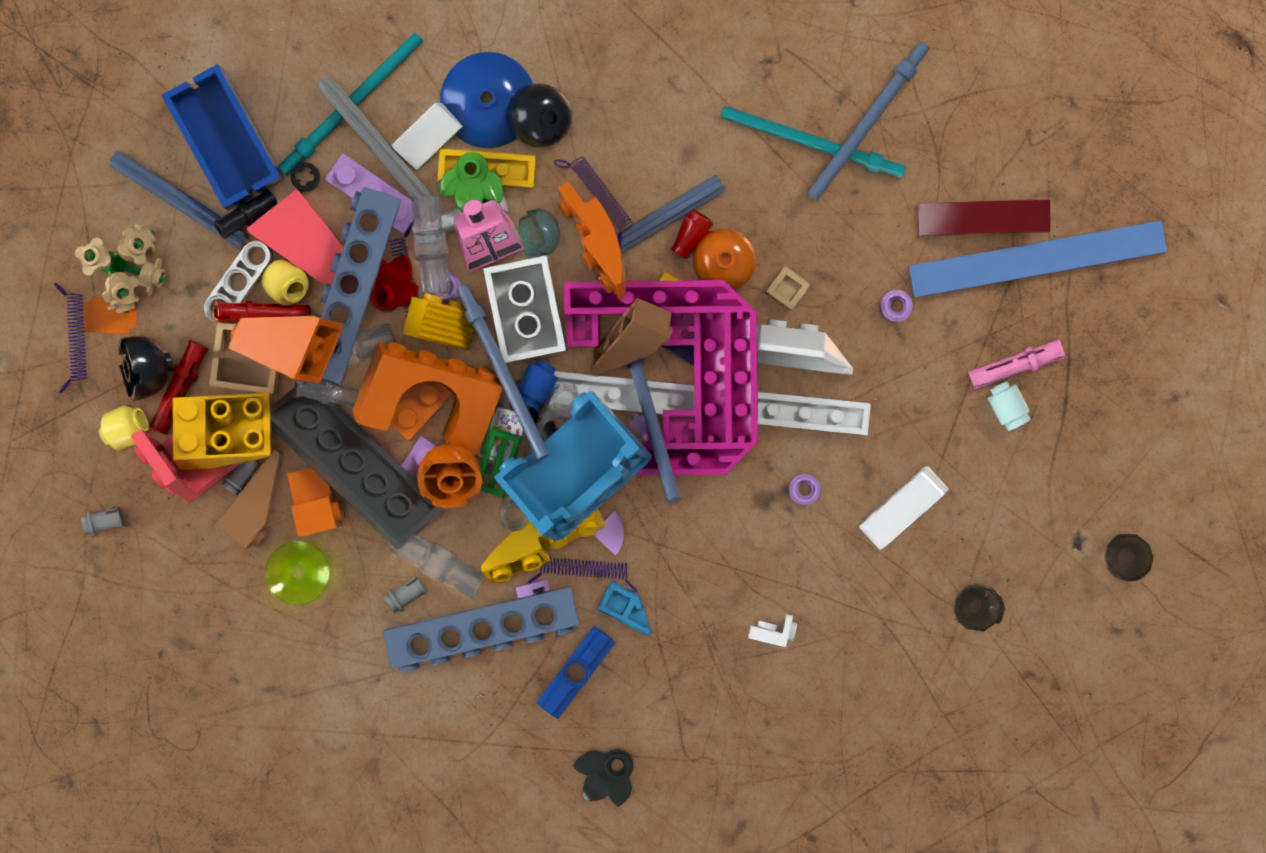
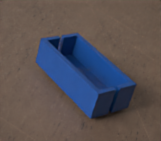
[161,64,284,210]

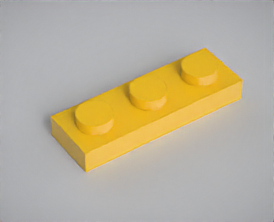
[437,149,536,188]

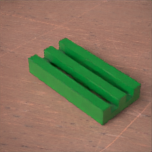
[480,427,523,498]

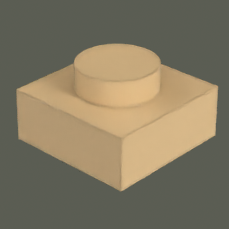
[766,266,811,311]

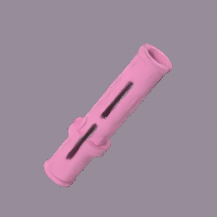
[968,339,1066,390]

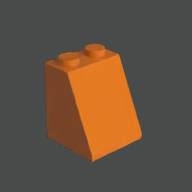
[228,316,345,384]

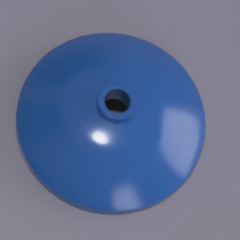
[440,52,533,148]

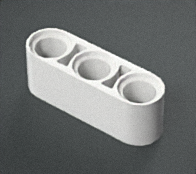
[204,241,273,323]
[858,465,949,550]

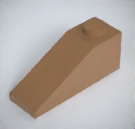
[590,298,673,376]
[215,449,283,549]

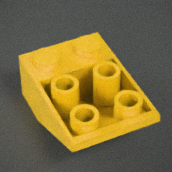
[173,393,271,470]

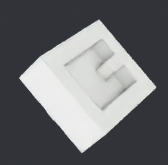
[747,614,797,647]

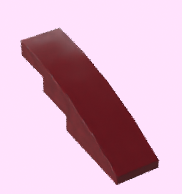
[918,200,1051,236]

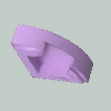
[594,510,624,555]
[516,579,550,599]

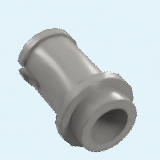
[221,460,259,496]
[81,507,123,536]
[384,576,427,613]

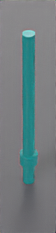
[278,32,423,175]
[720,106,907,179]

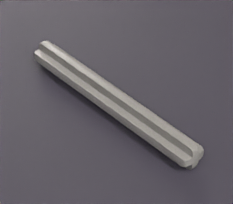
[318,76,431,205]

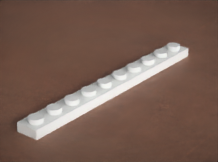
[549,371,871,435]

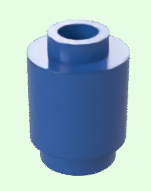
[517,360,559,410]

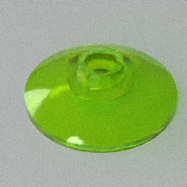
[265,541,330,605]

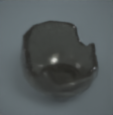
[1104,533,1154,582]
[953,583,1005,632]

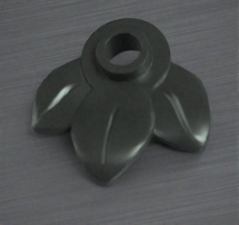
[573,749,633,807]

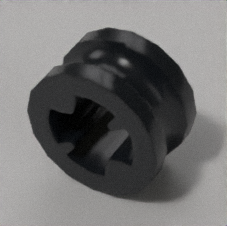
[291,162,320,191]

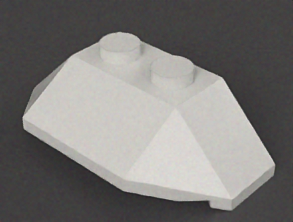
[757,319,853,375]

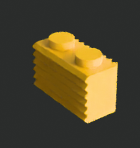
[402,293,475,351]

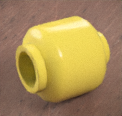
[261,259,309,306]
[99,404,149,451]

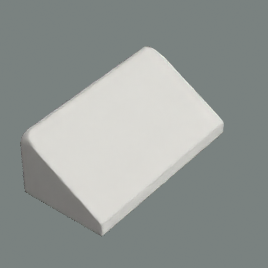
[391,102,463,170]

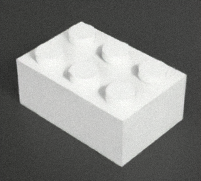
[483,256,567,363]

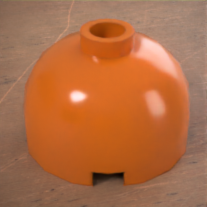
[693,229,756,290]
[417,443,483,509]

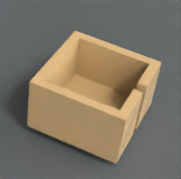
[209,322,280,395]

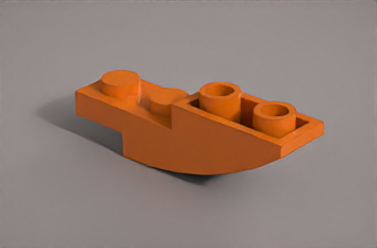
[557,181,626,300]

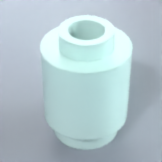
[987,381,1031,431]

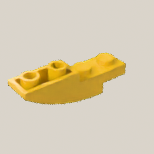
[481,509,606,584]

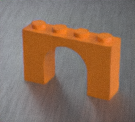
[352,342,503,455]

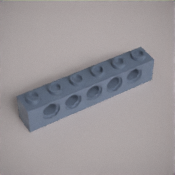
[316,187,402,384]
[383,586,580,673]

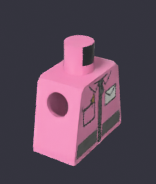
[453,200,525,273]

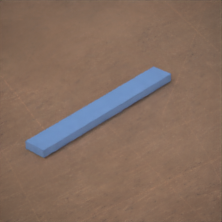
[908,220,1167,298]

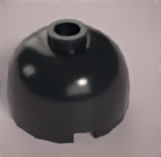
[507,83,573,147]
[118,336,173,401]

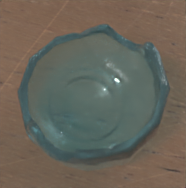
[519,208,560,259]

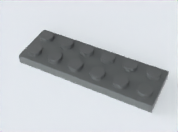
[270,381,444,550]

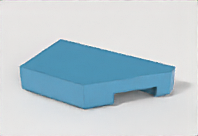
[596,581,651,636]

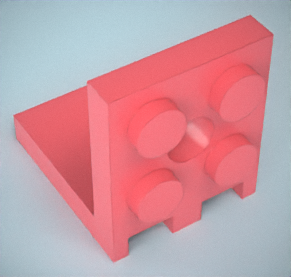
[131,429,243,503]

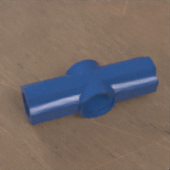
[536,625,616,719]

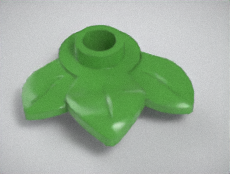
[440,152,503,213]

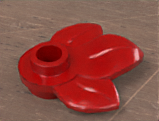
[370,255,419,312]

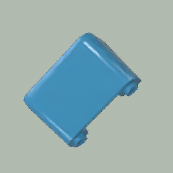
[494,390,652,541]

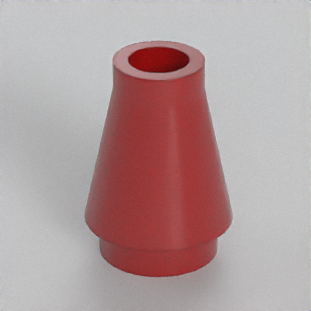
[671,209,714,259]

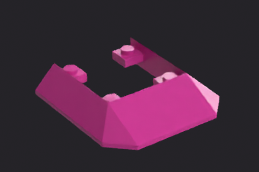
[564,280,758,475]

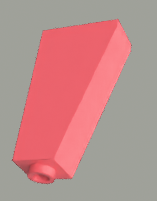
[247,189,359,294]

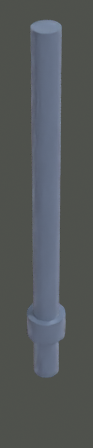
[807,41,930,201]
[456,284,550,461]
[626,358,681,503]

